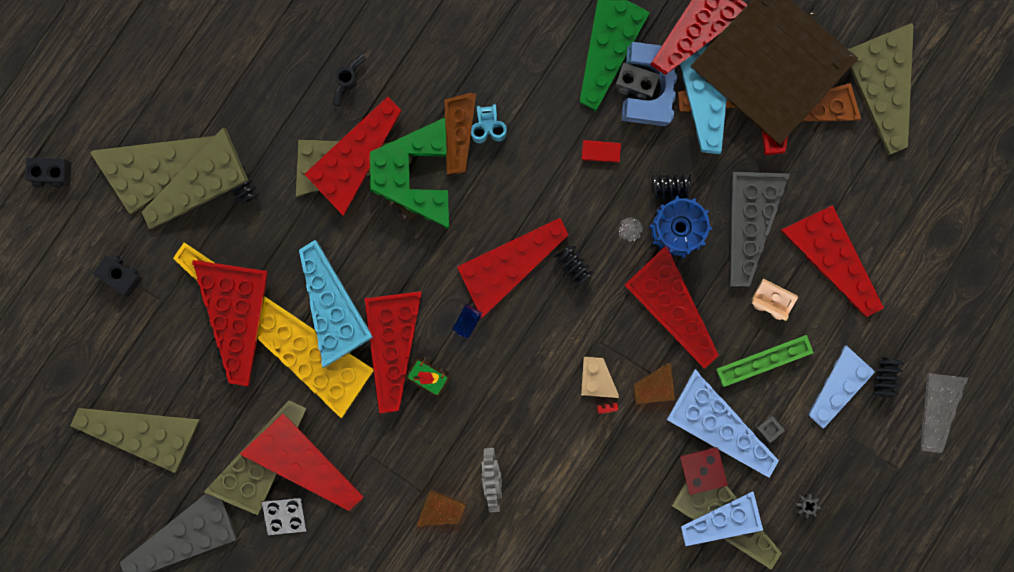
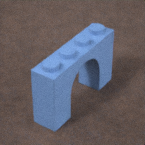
[621,42,677,126]

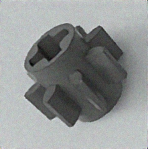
[795,493,821,518]

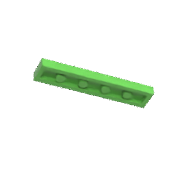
[716,335,814,387]

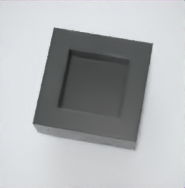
[757,416,785,443]

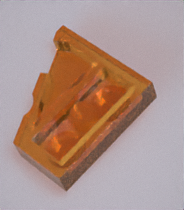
[634,363,675,404]
[416,490,466,527]

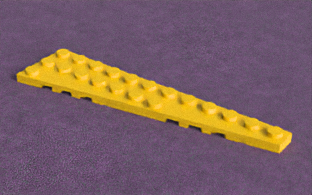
[173,243,374,418]

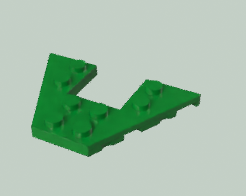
[369,118,449,229]

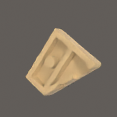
[581,357,619,398]

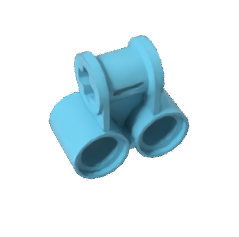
[471,104,507,143]

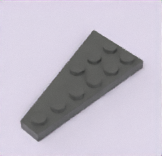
[729,172,790,287]
[120,493,238,572]

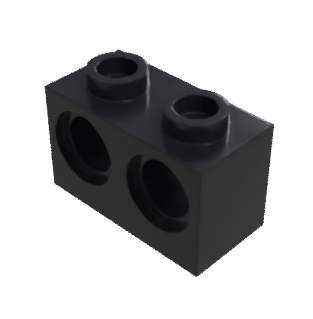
[25,158,71,188]

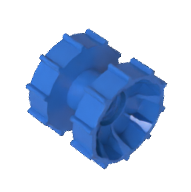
[648,196,712,259]

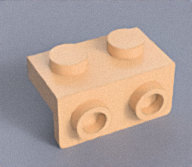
[752,279,798,321]

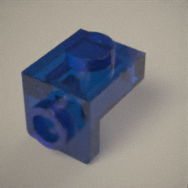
[452,304,483,338]

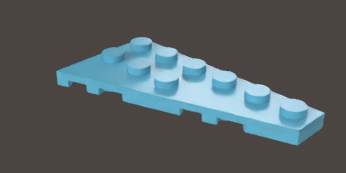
[680,43,726,154]
[299,240,374,368]

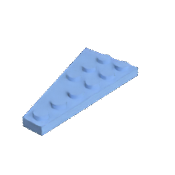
[667,369,779,478]

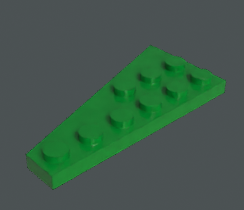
[579,0,650,112]

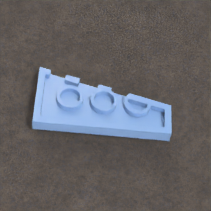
[808,346,875,428]

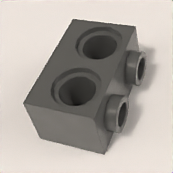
[615,63,659,100]

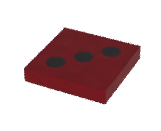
[679,447,728,495]

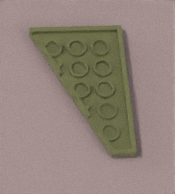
[848,23,914,155]
[90,136,214,215]

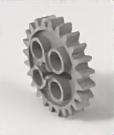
[481,448,502,513]

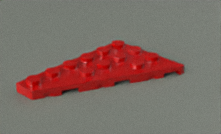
[192,260,268,386]

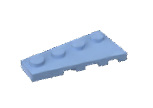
[681,492,763,546]

